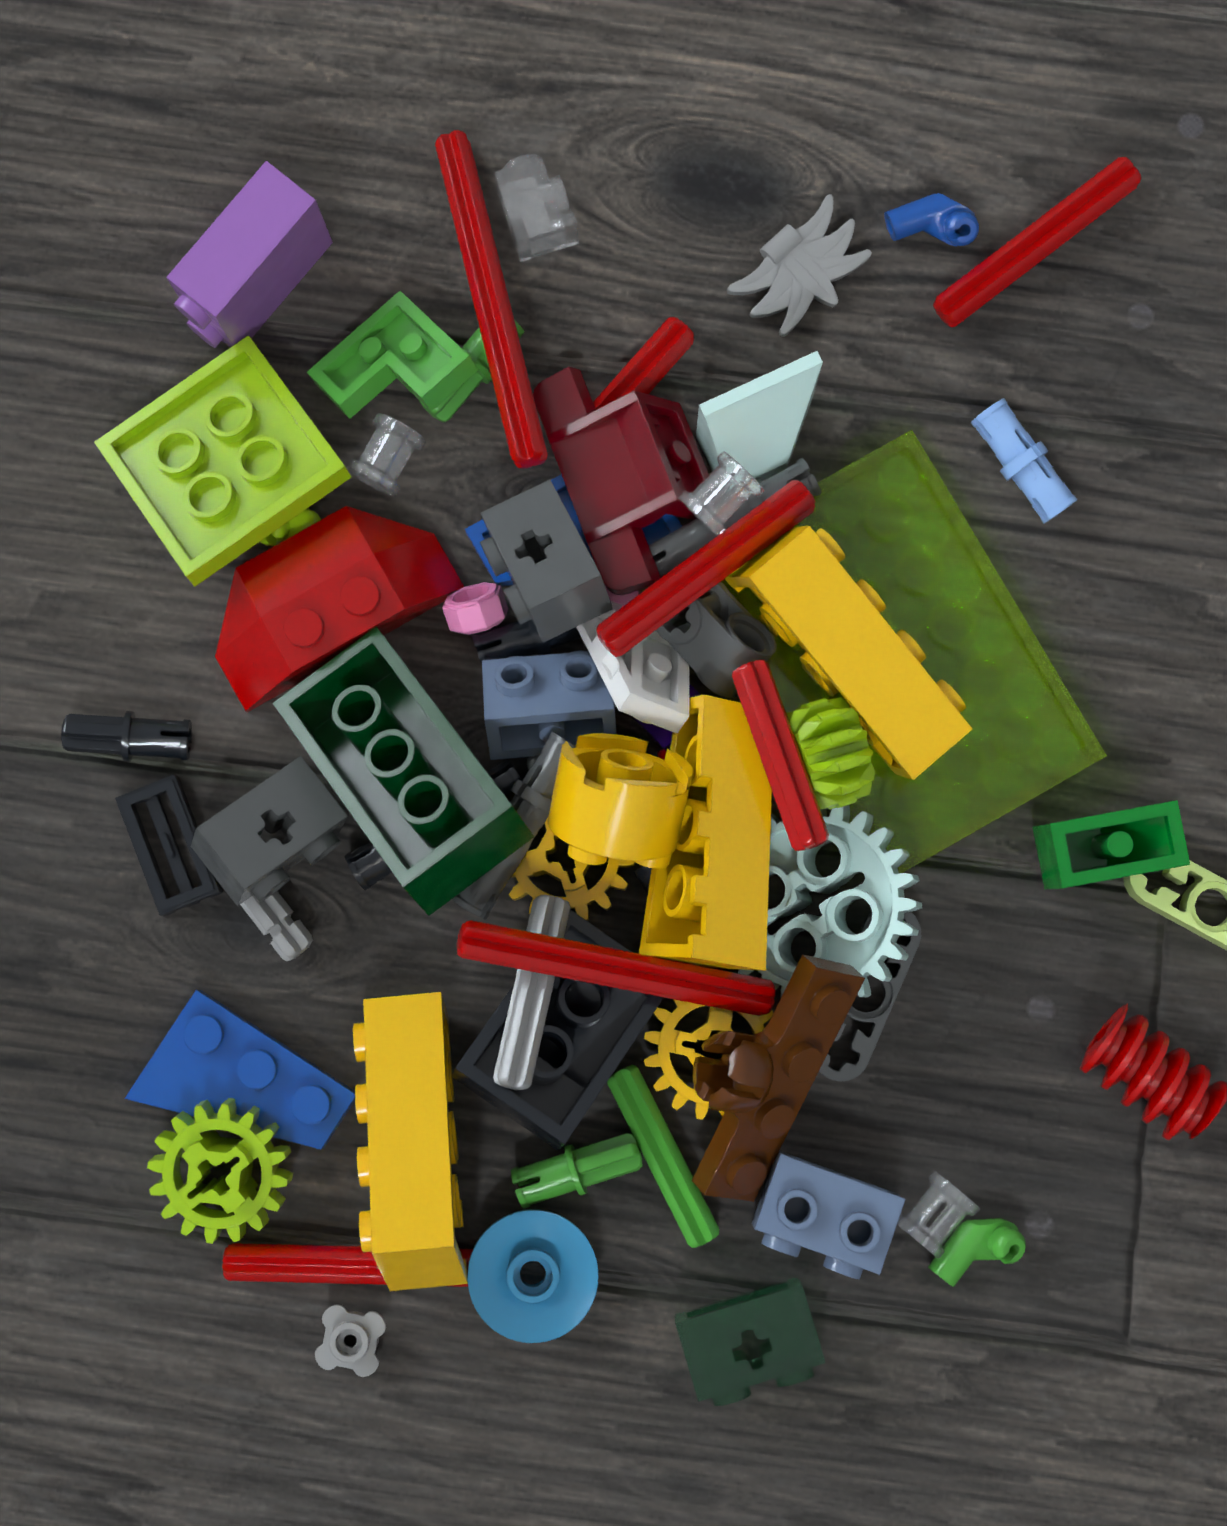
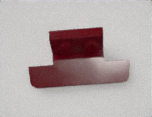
[533,366,721,595]

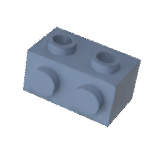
[482,651,617,760]
[751,1151,905,1280]

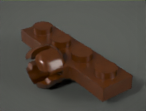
[692,954,865,1202]

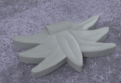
[727,194,872,337]

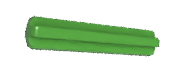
[607,1065,719,1248]

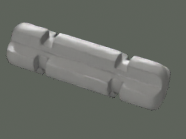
[240,891,313,961]

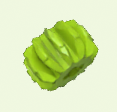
[786,697,875,809]

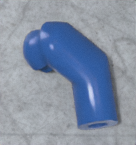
[884,193,979,246]

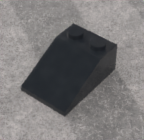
[452,910,664,1151]

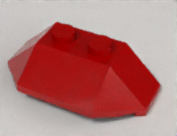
[215,506,464,713]

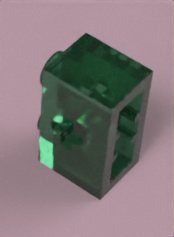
[674,1277,826,1406]

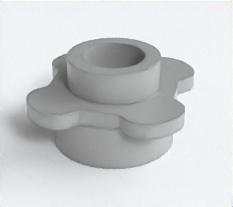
[315,1304,386,1377]

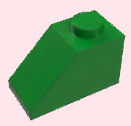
[1032,800,1190,890]

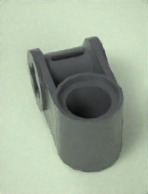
[656,582,777,698]

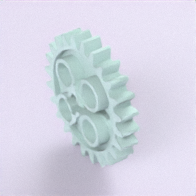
[738,805,922,998]

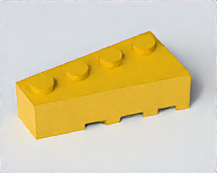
[725,526,972,780]
[639,695,772,971]
[353,992,468,1291]

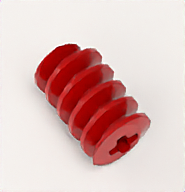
[1079,1003,1227,1140]

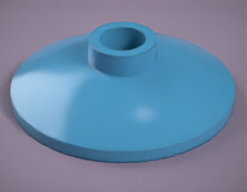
[467,1209,598,1343]

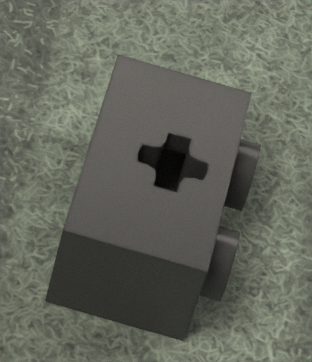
[480,480,613,643]
[191,756,348,906]

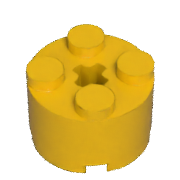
[547,733,693,869]

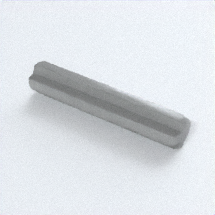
[493,895,571,1090]

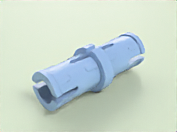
[971,398,1078,524]

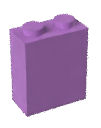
[166,161,333,348]

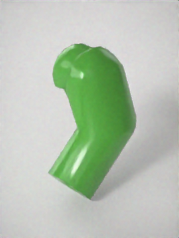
[928,1218,1026,1287]

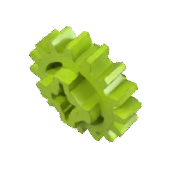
[147,1098,293,1244]

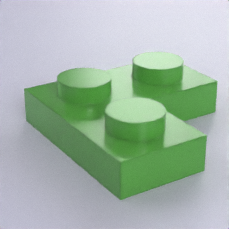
[307,291,478,419]

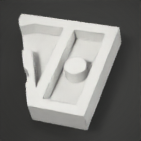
[576,601,689,733]

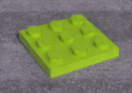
[94,335,352,587]

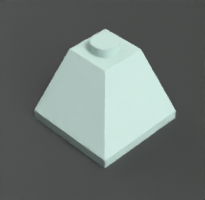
[696,351,823,501]

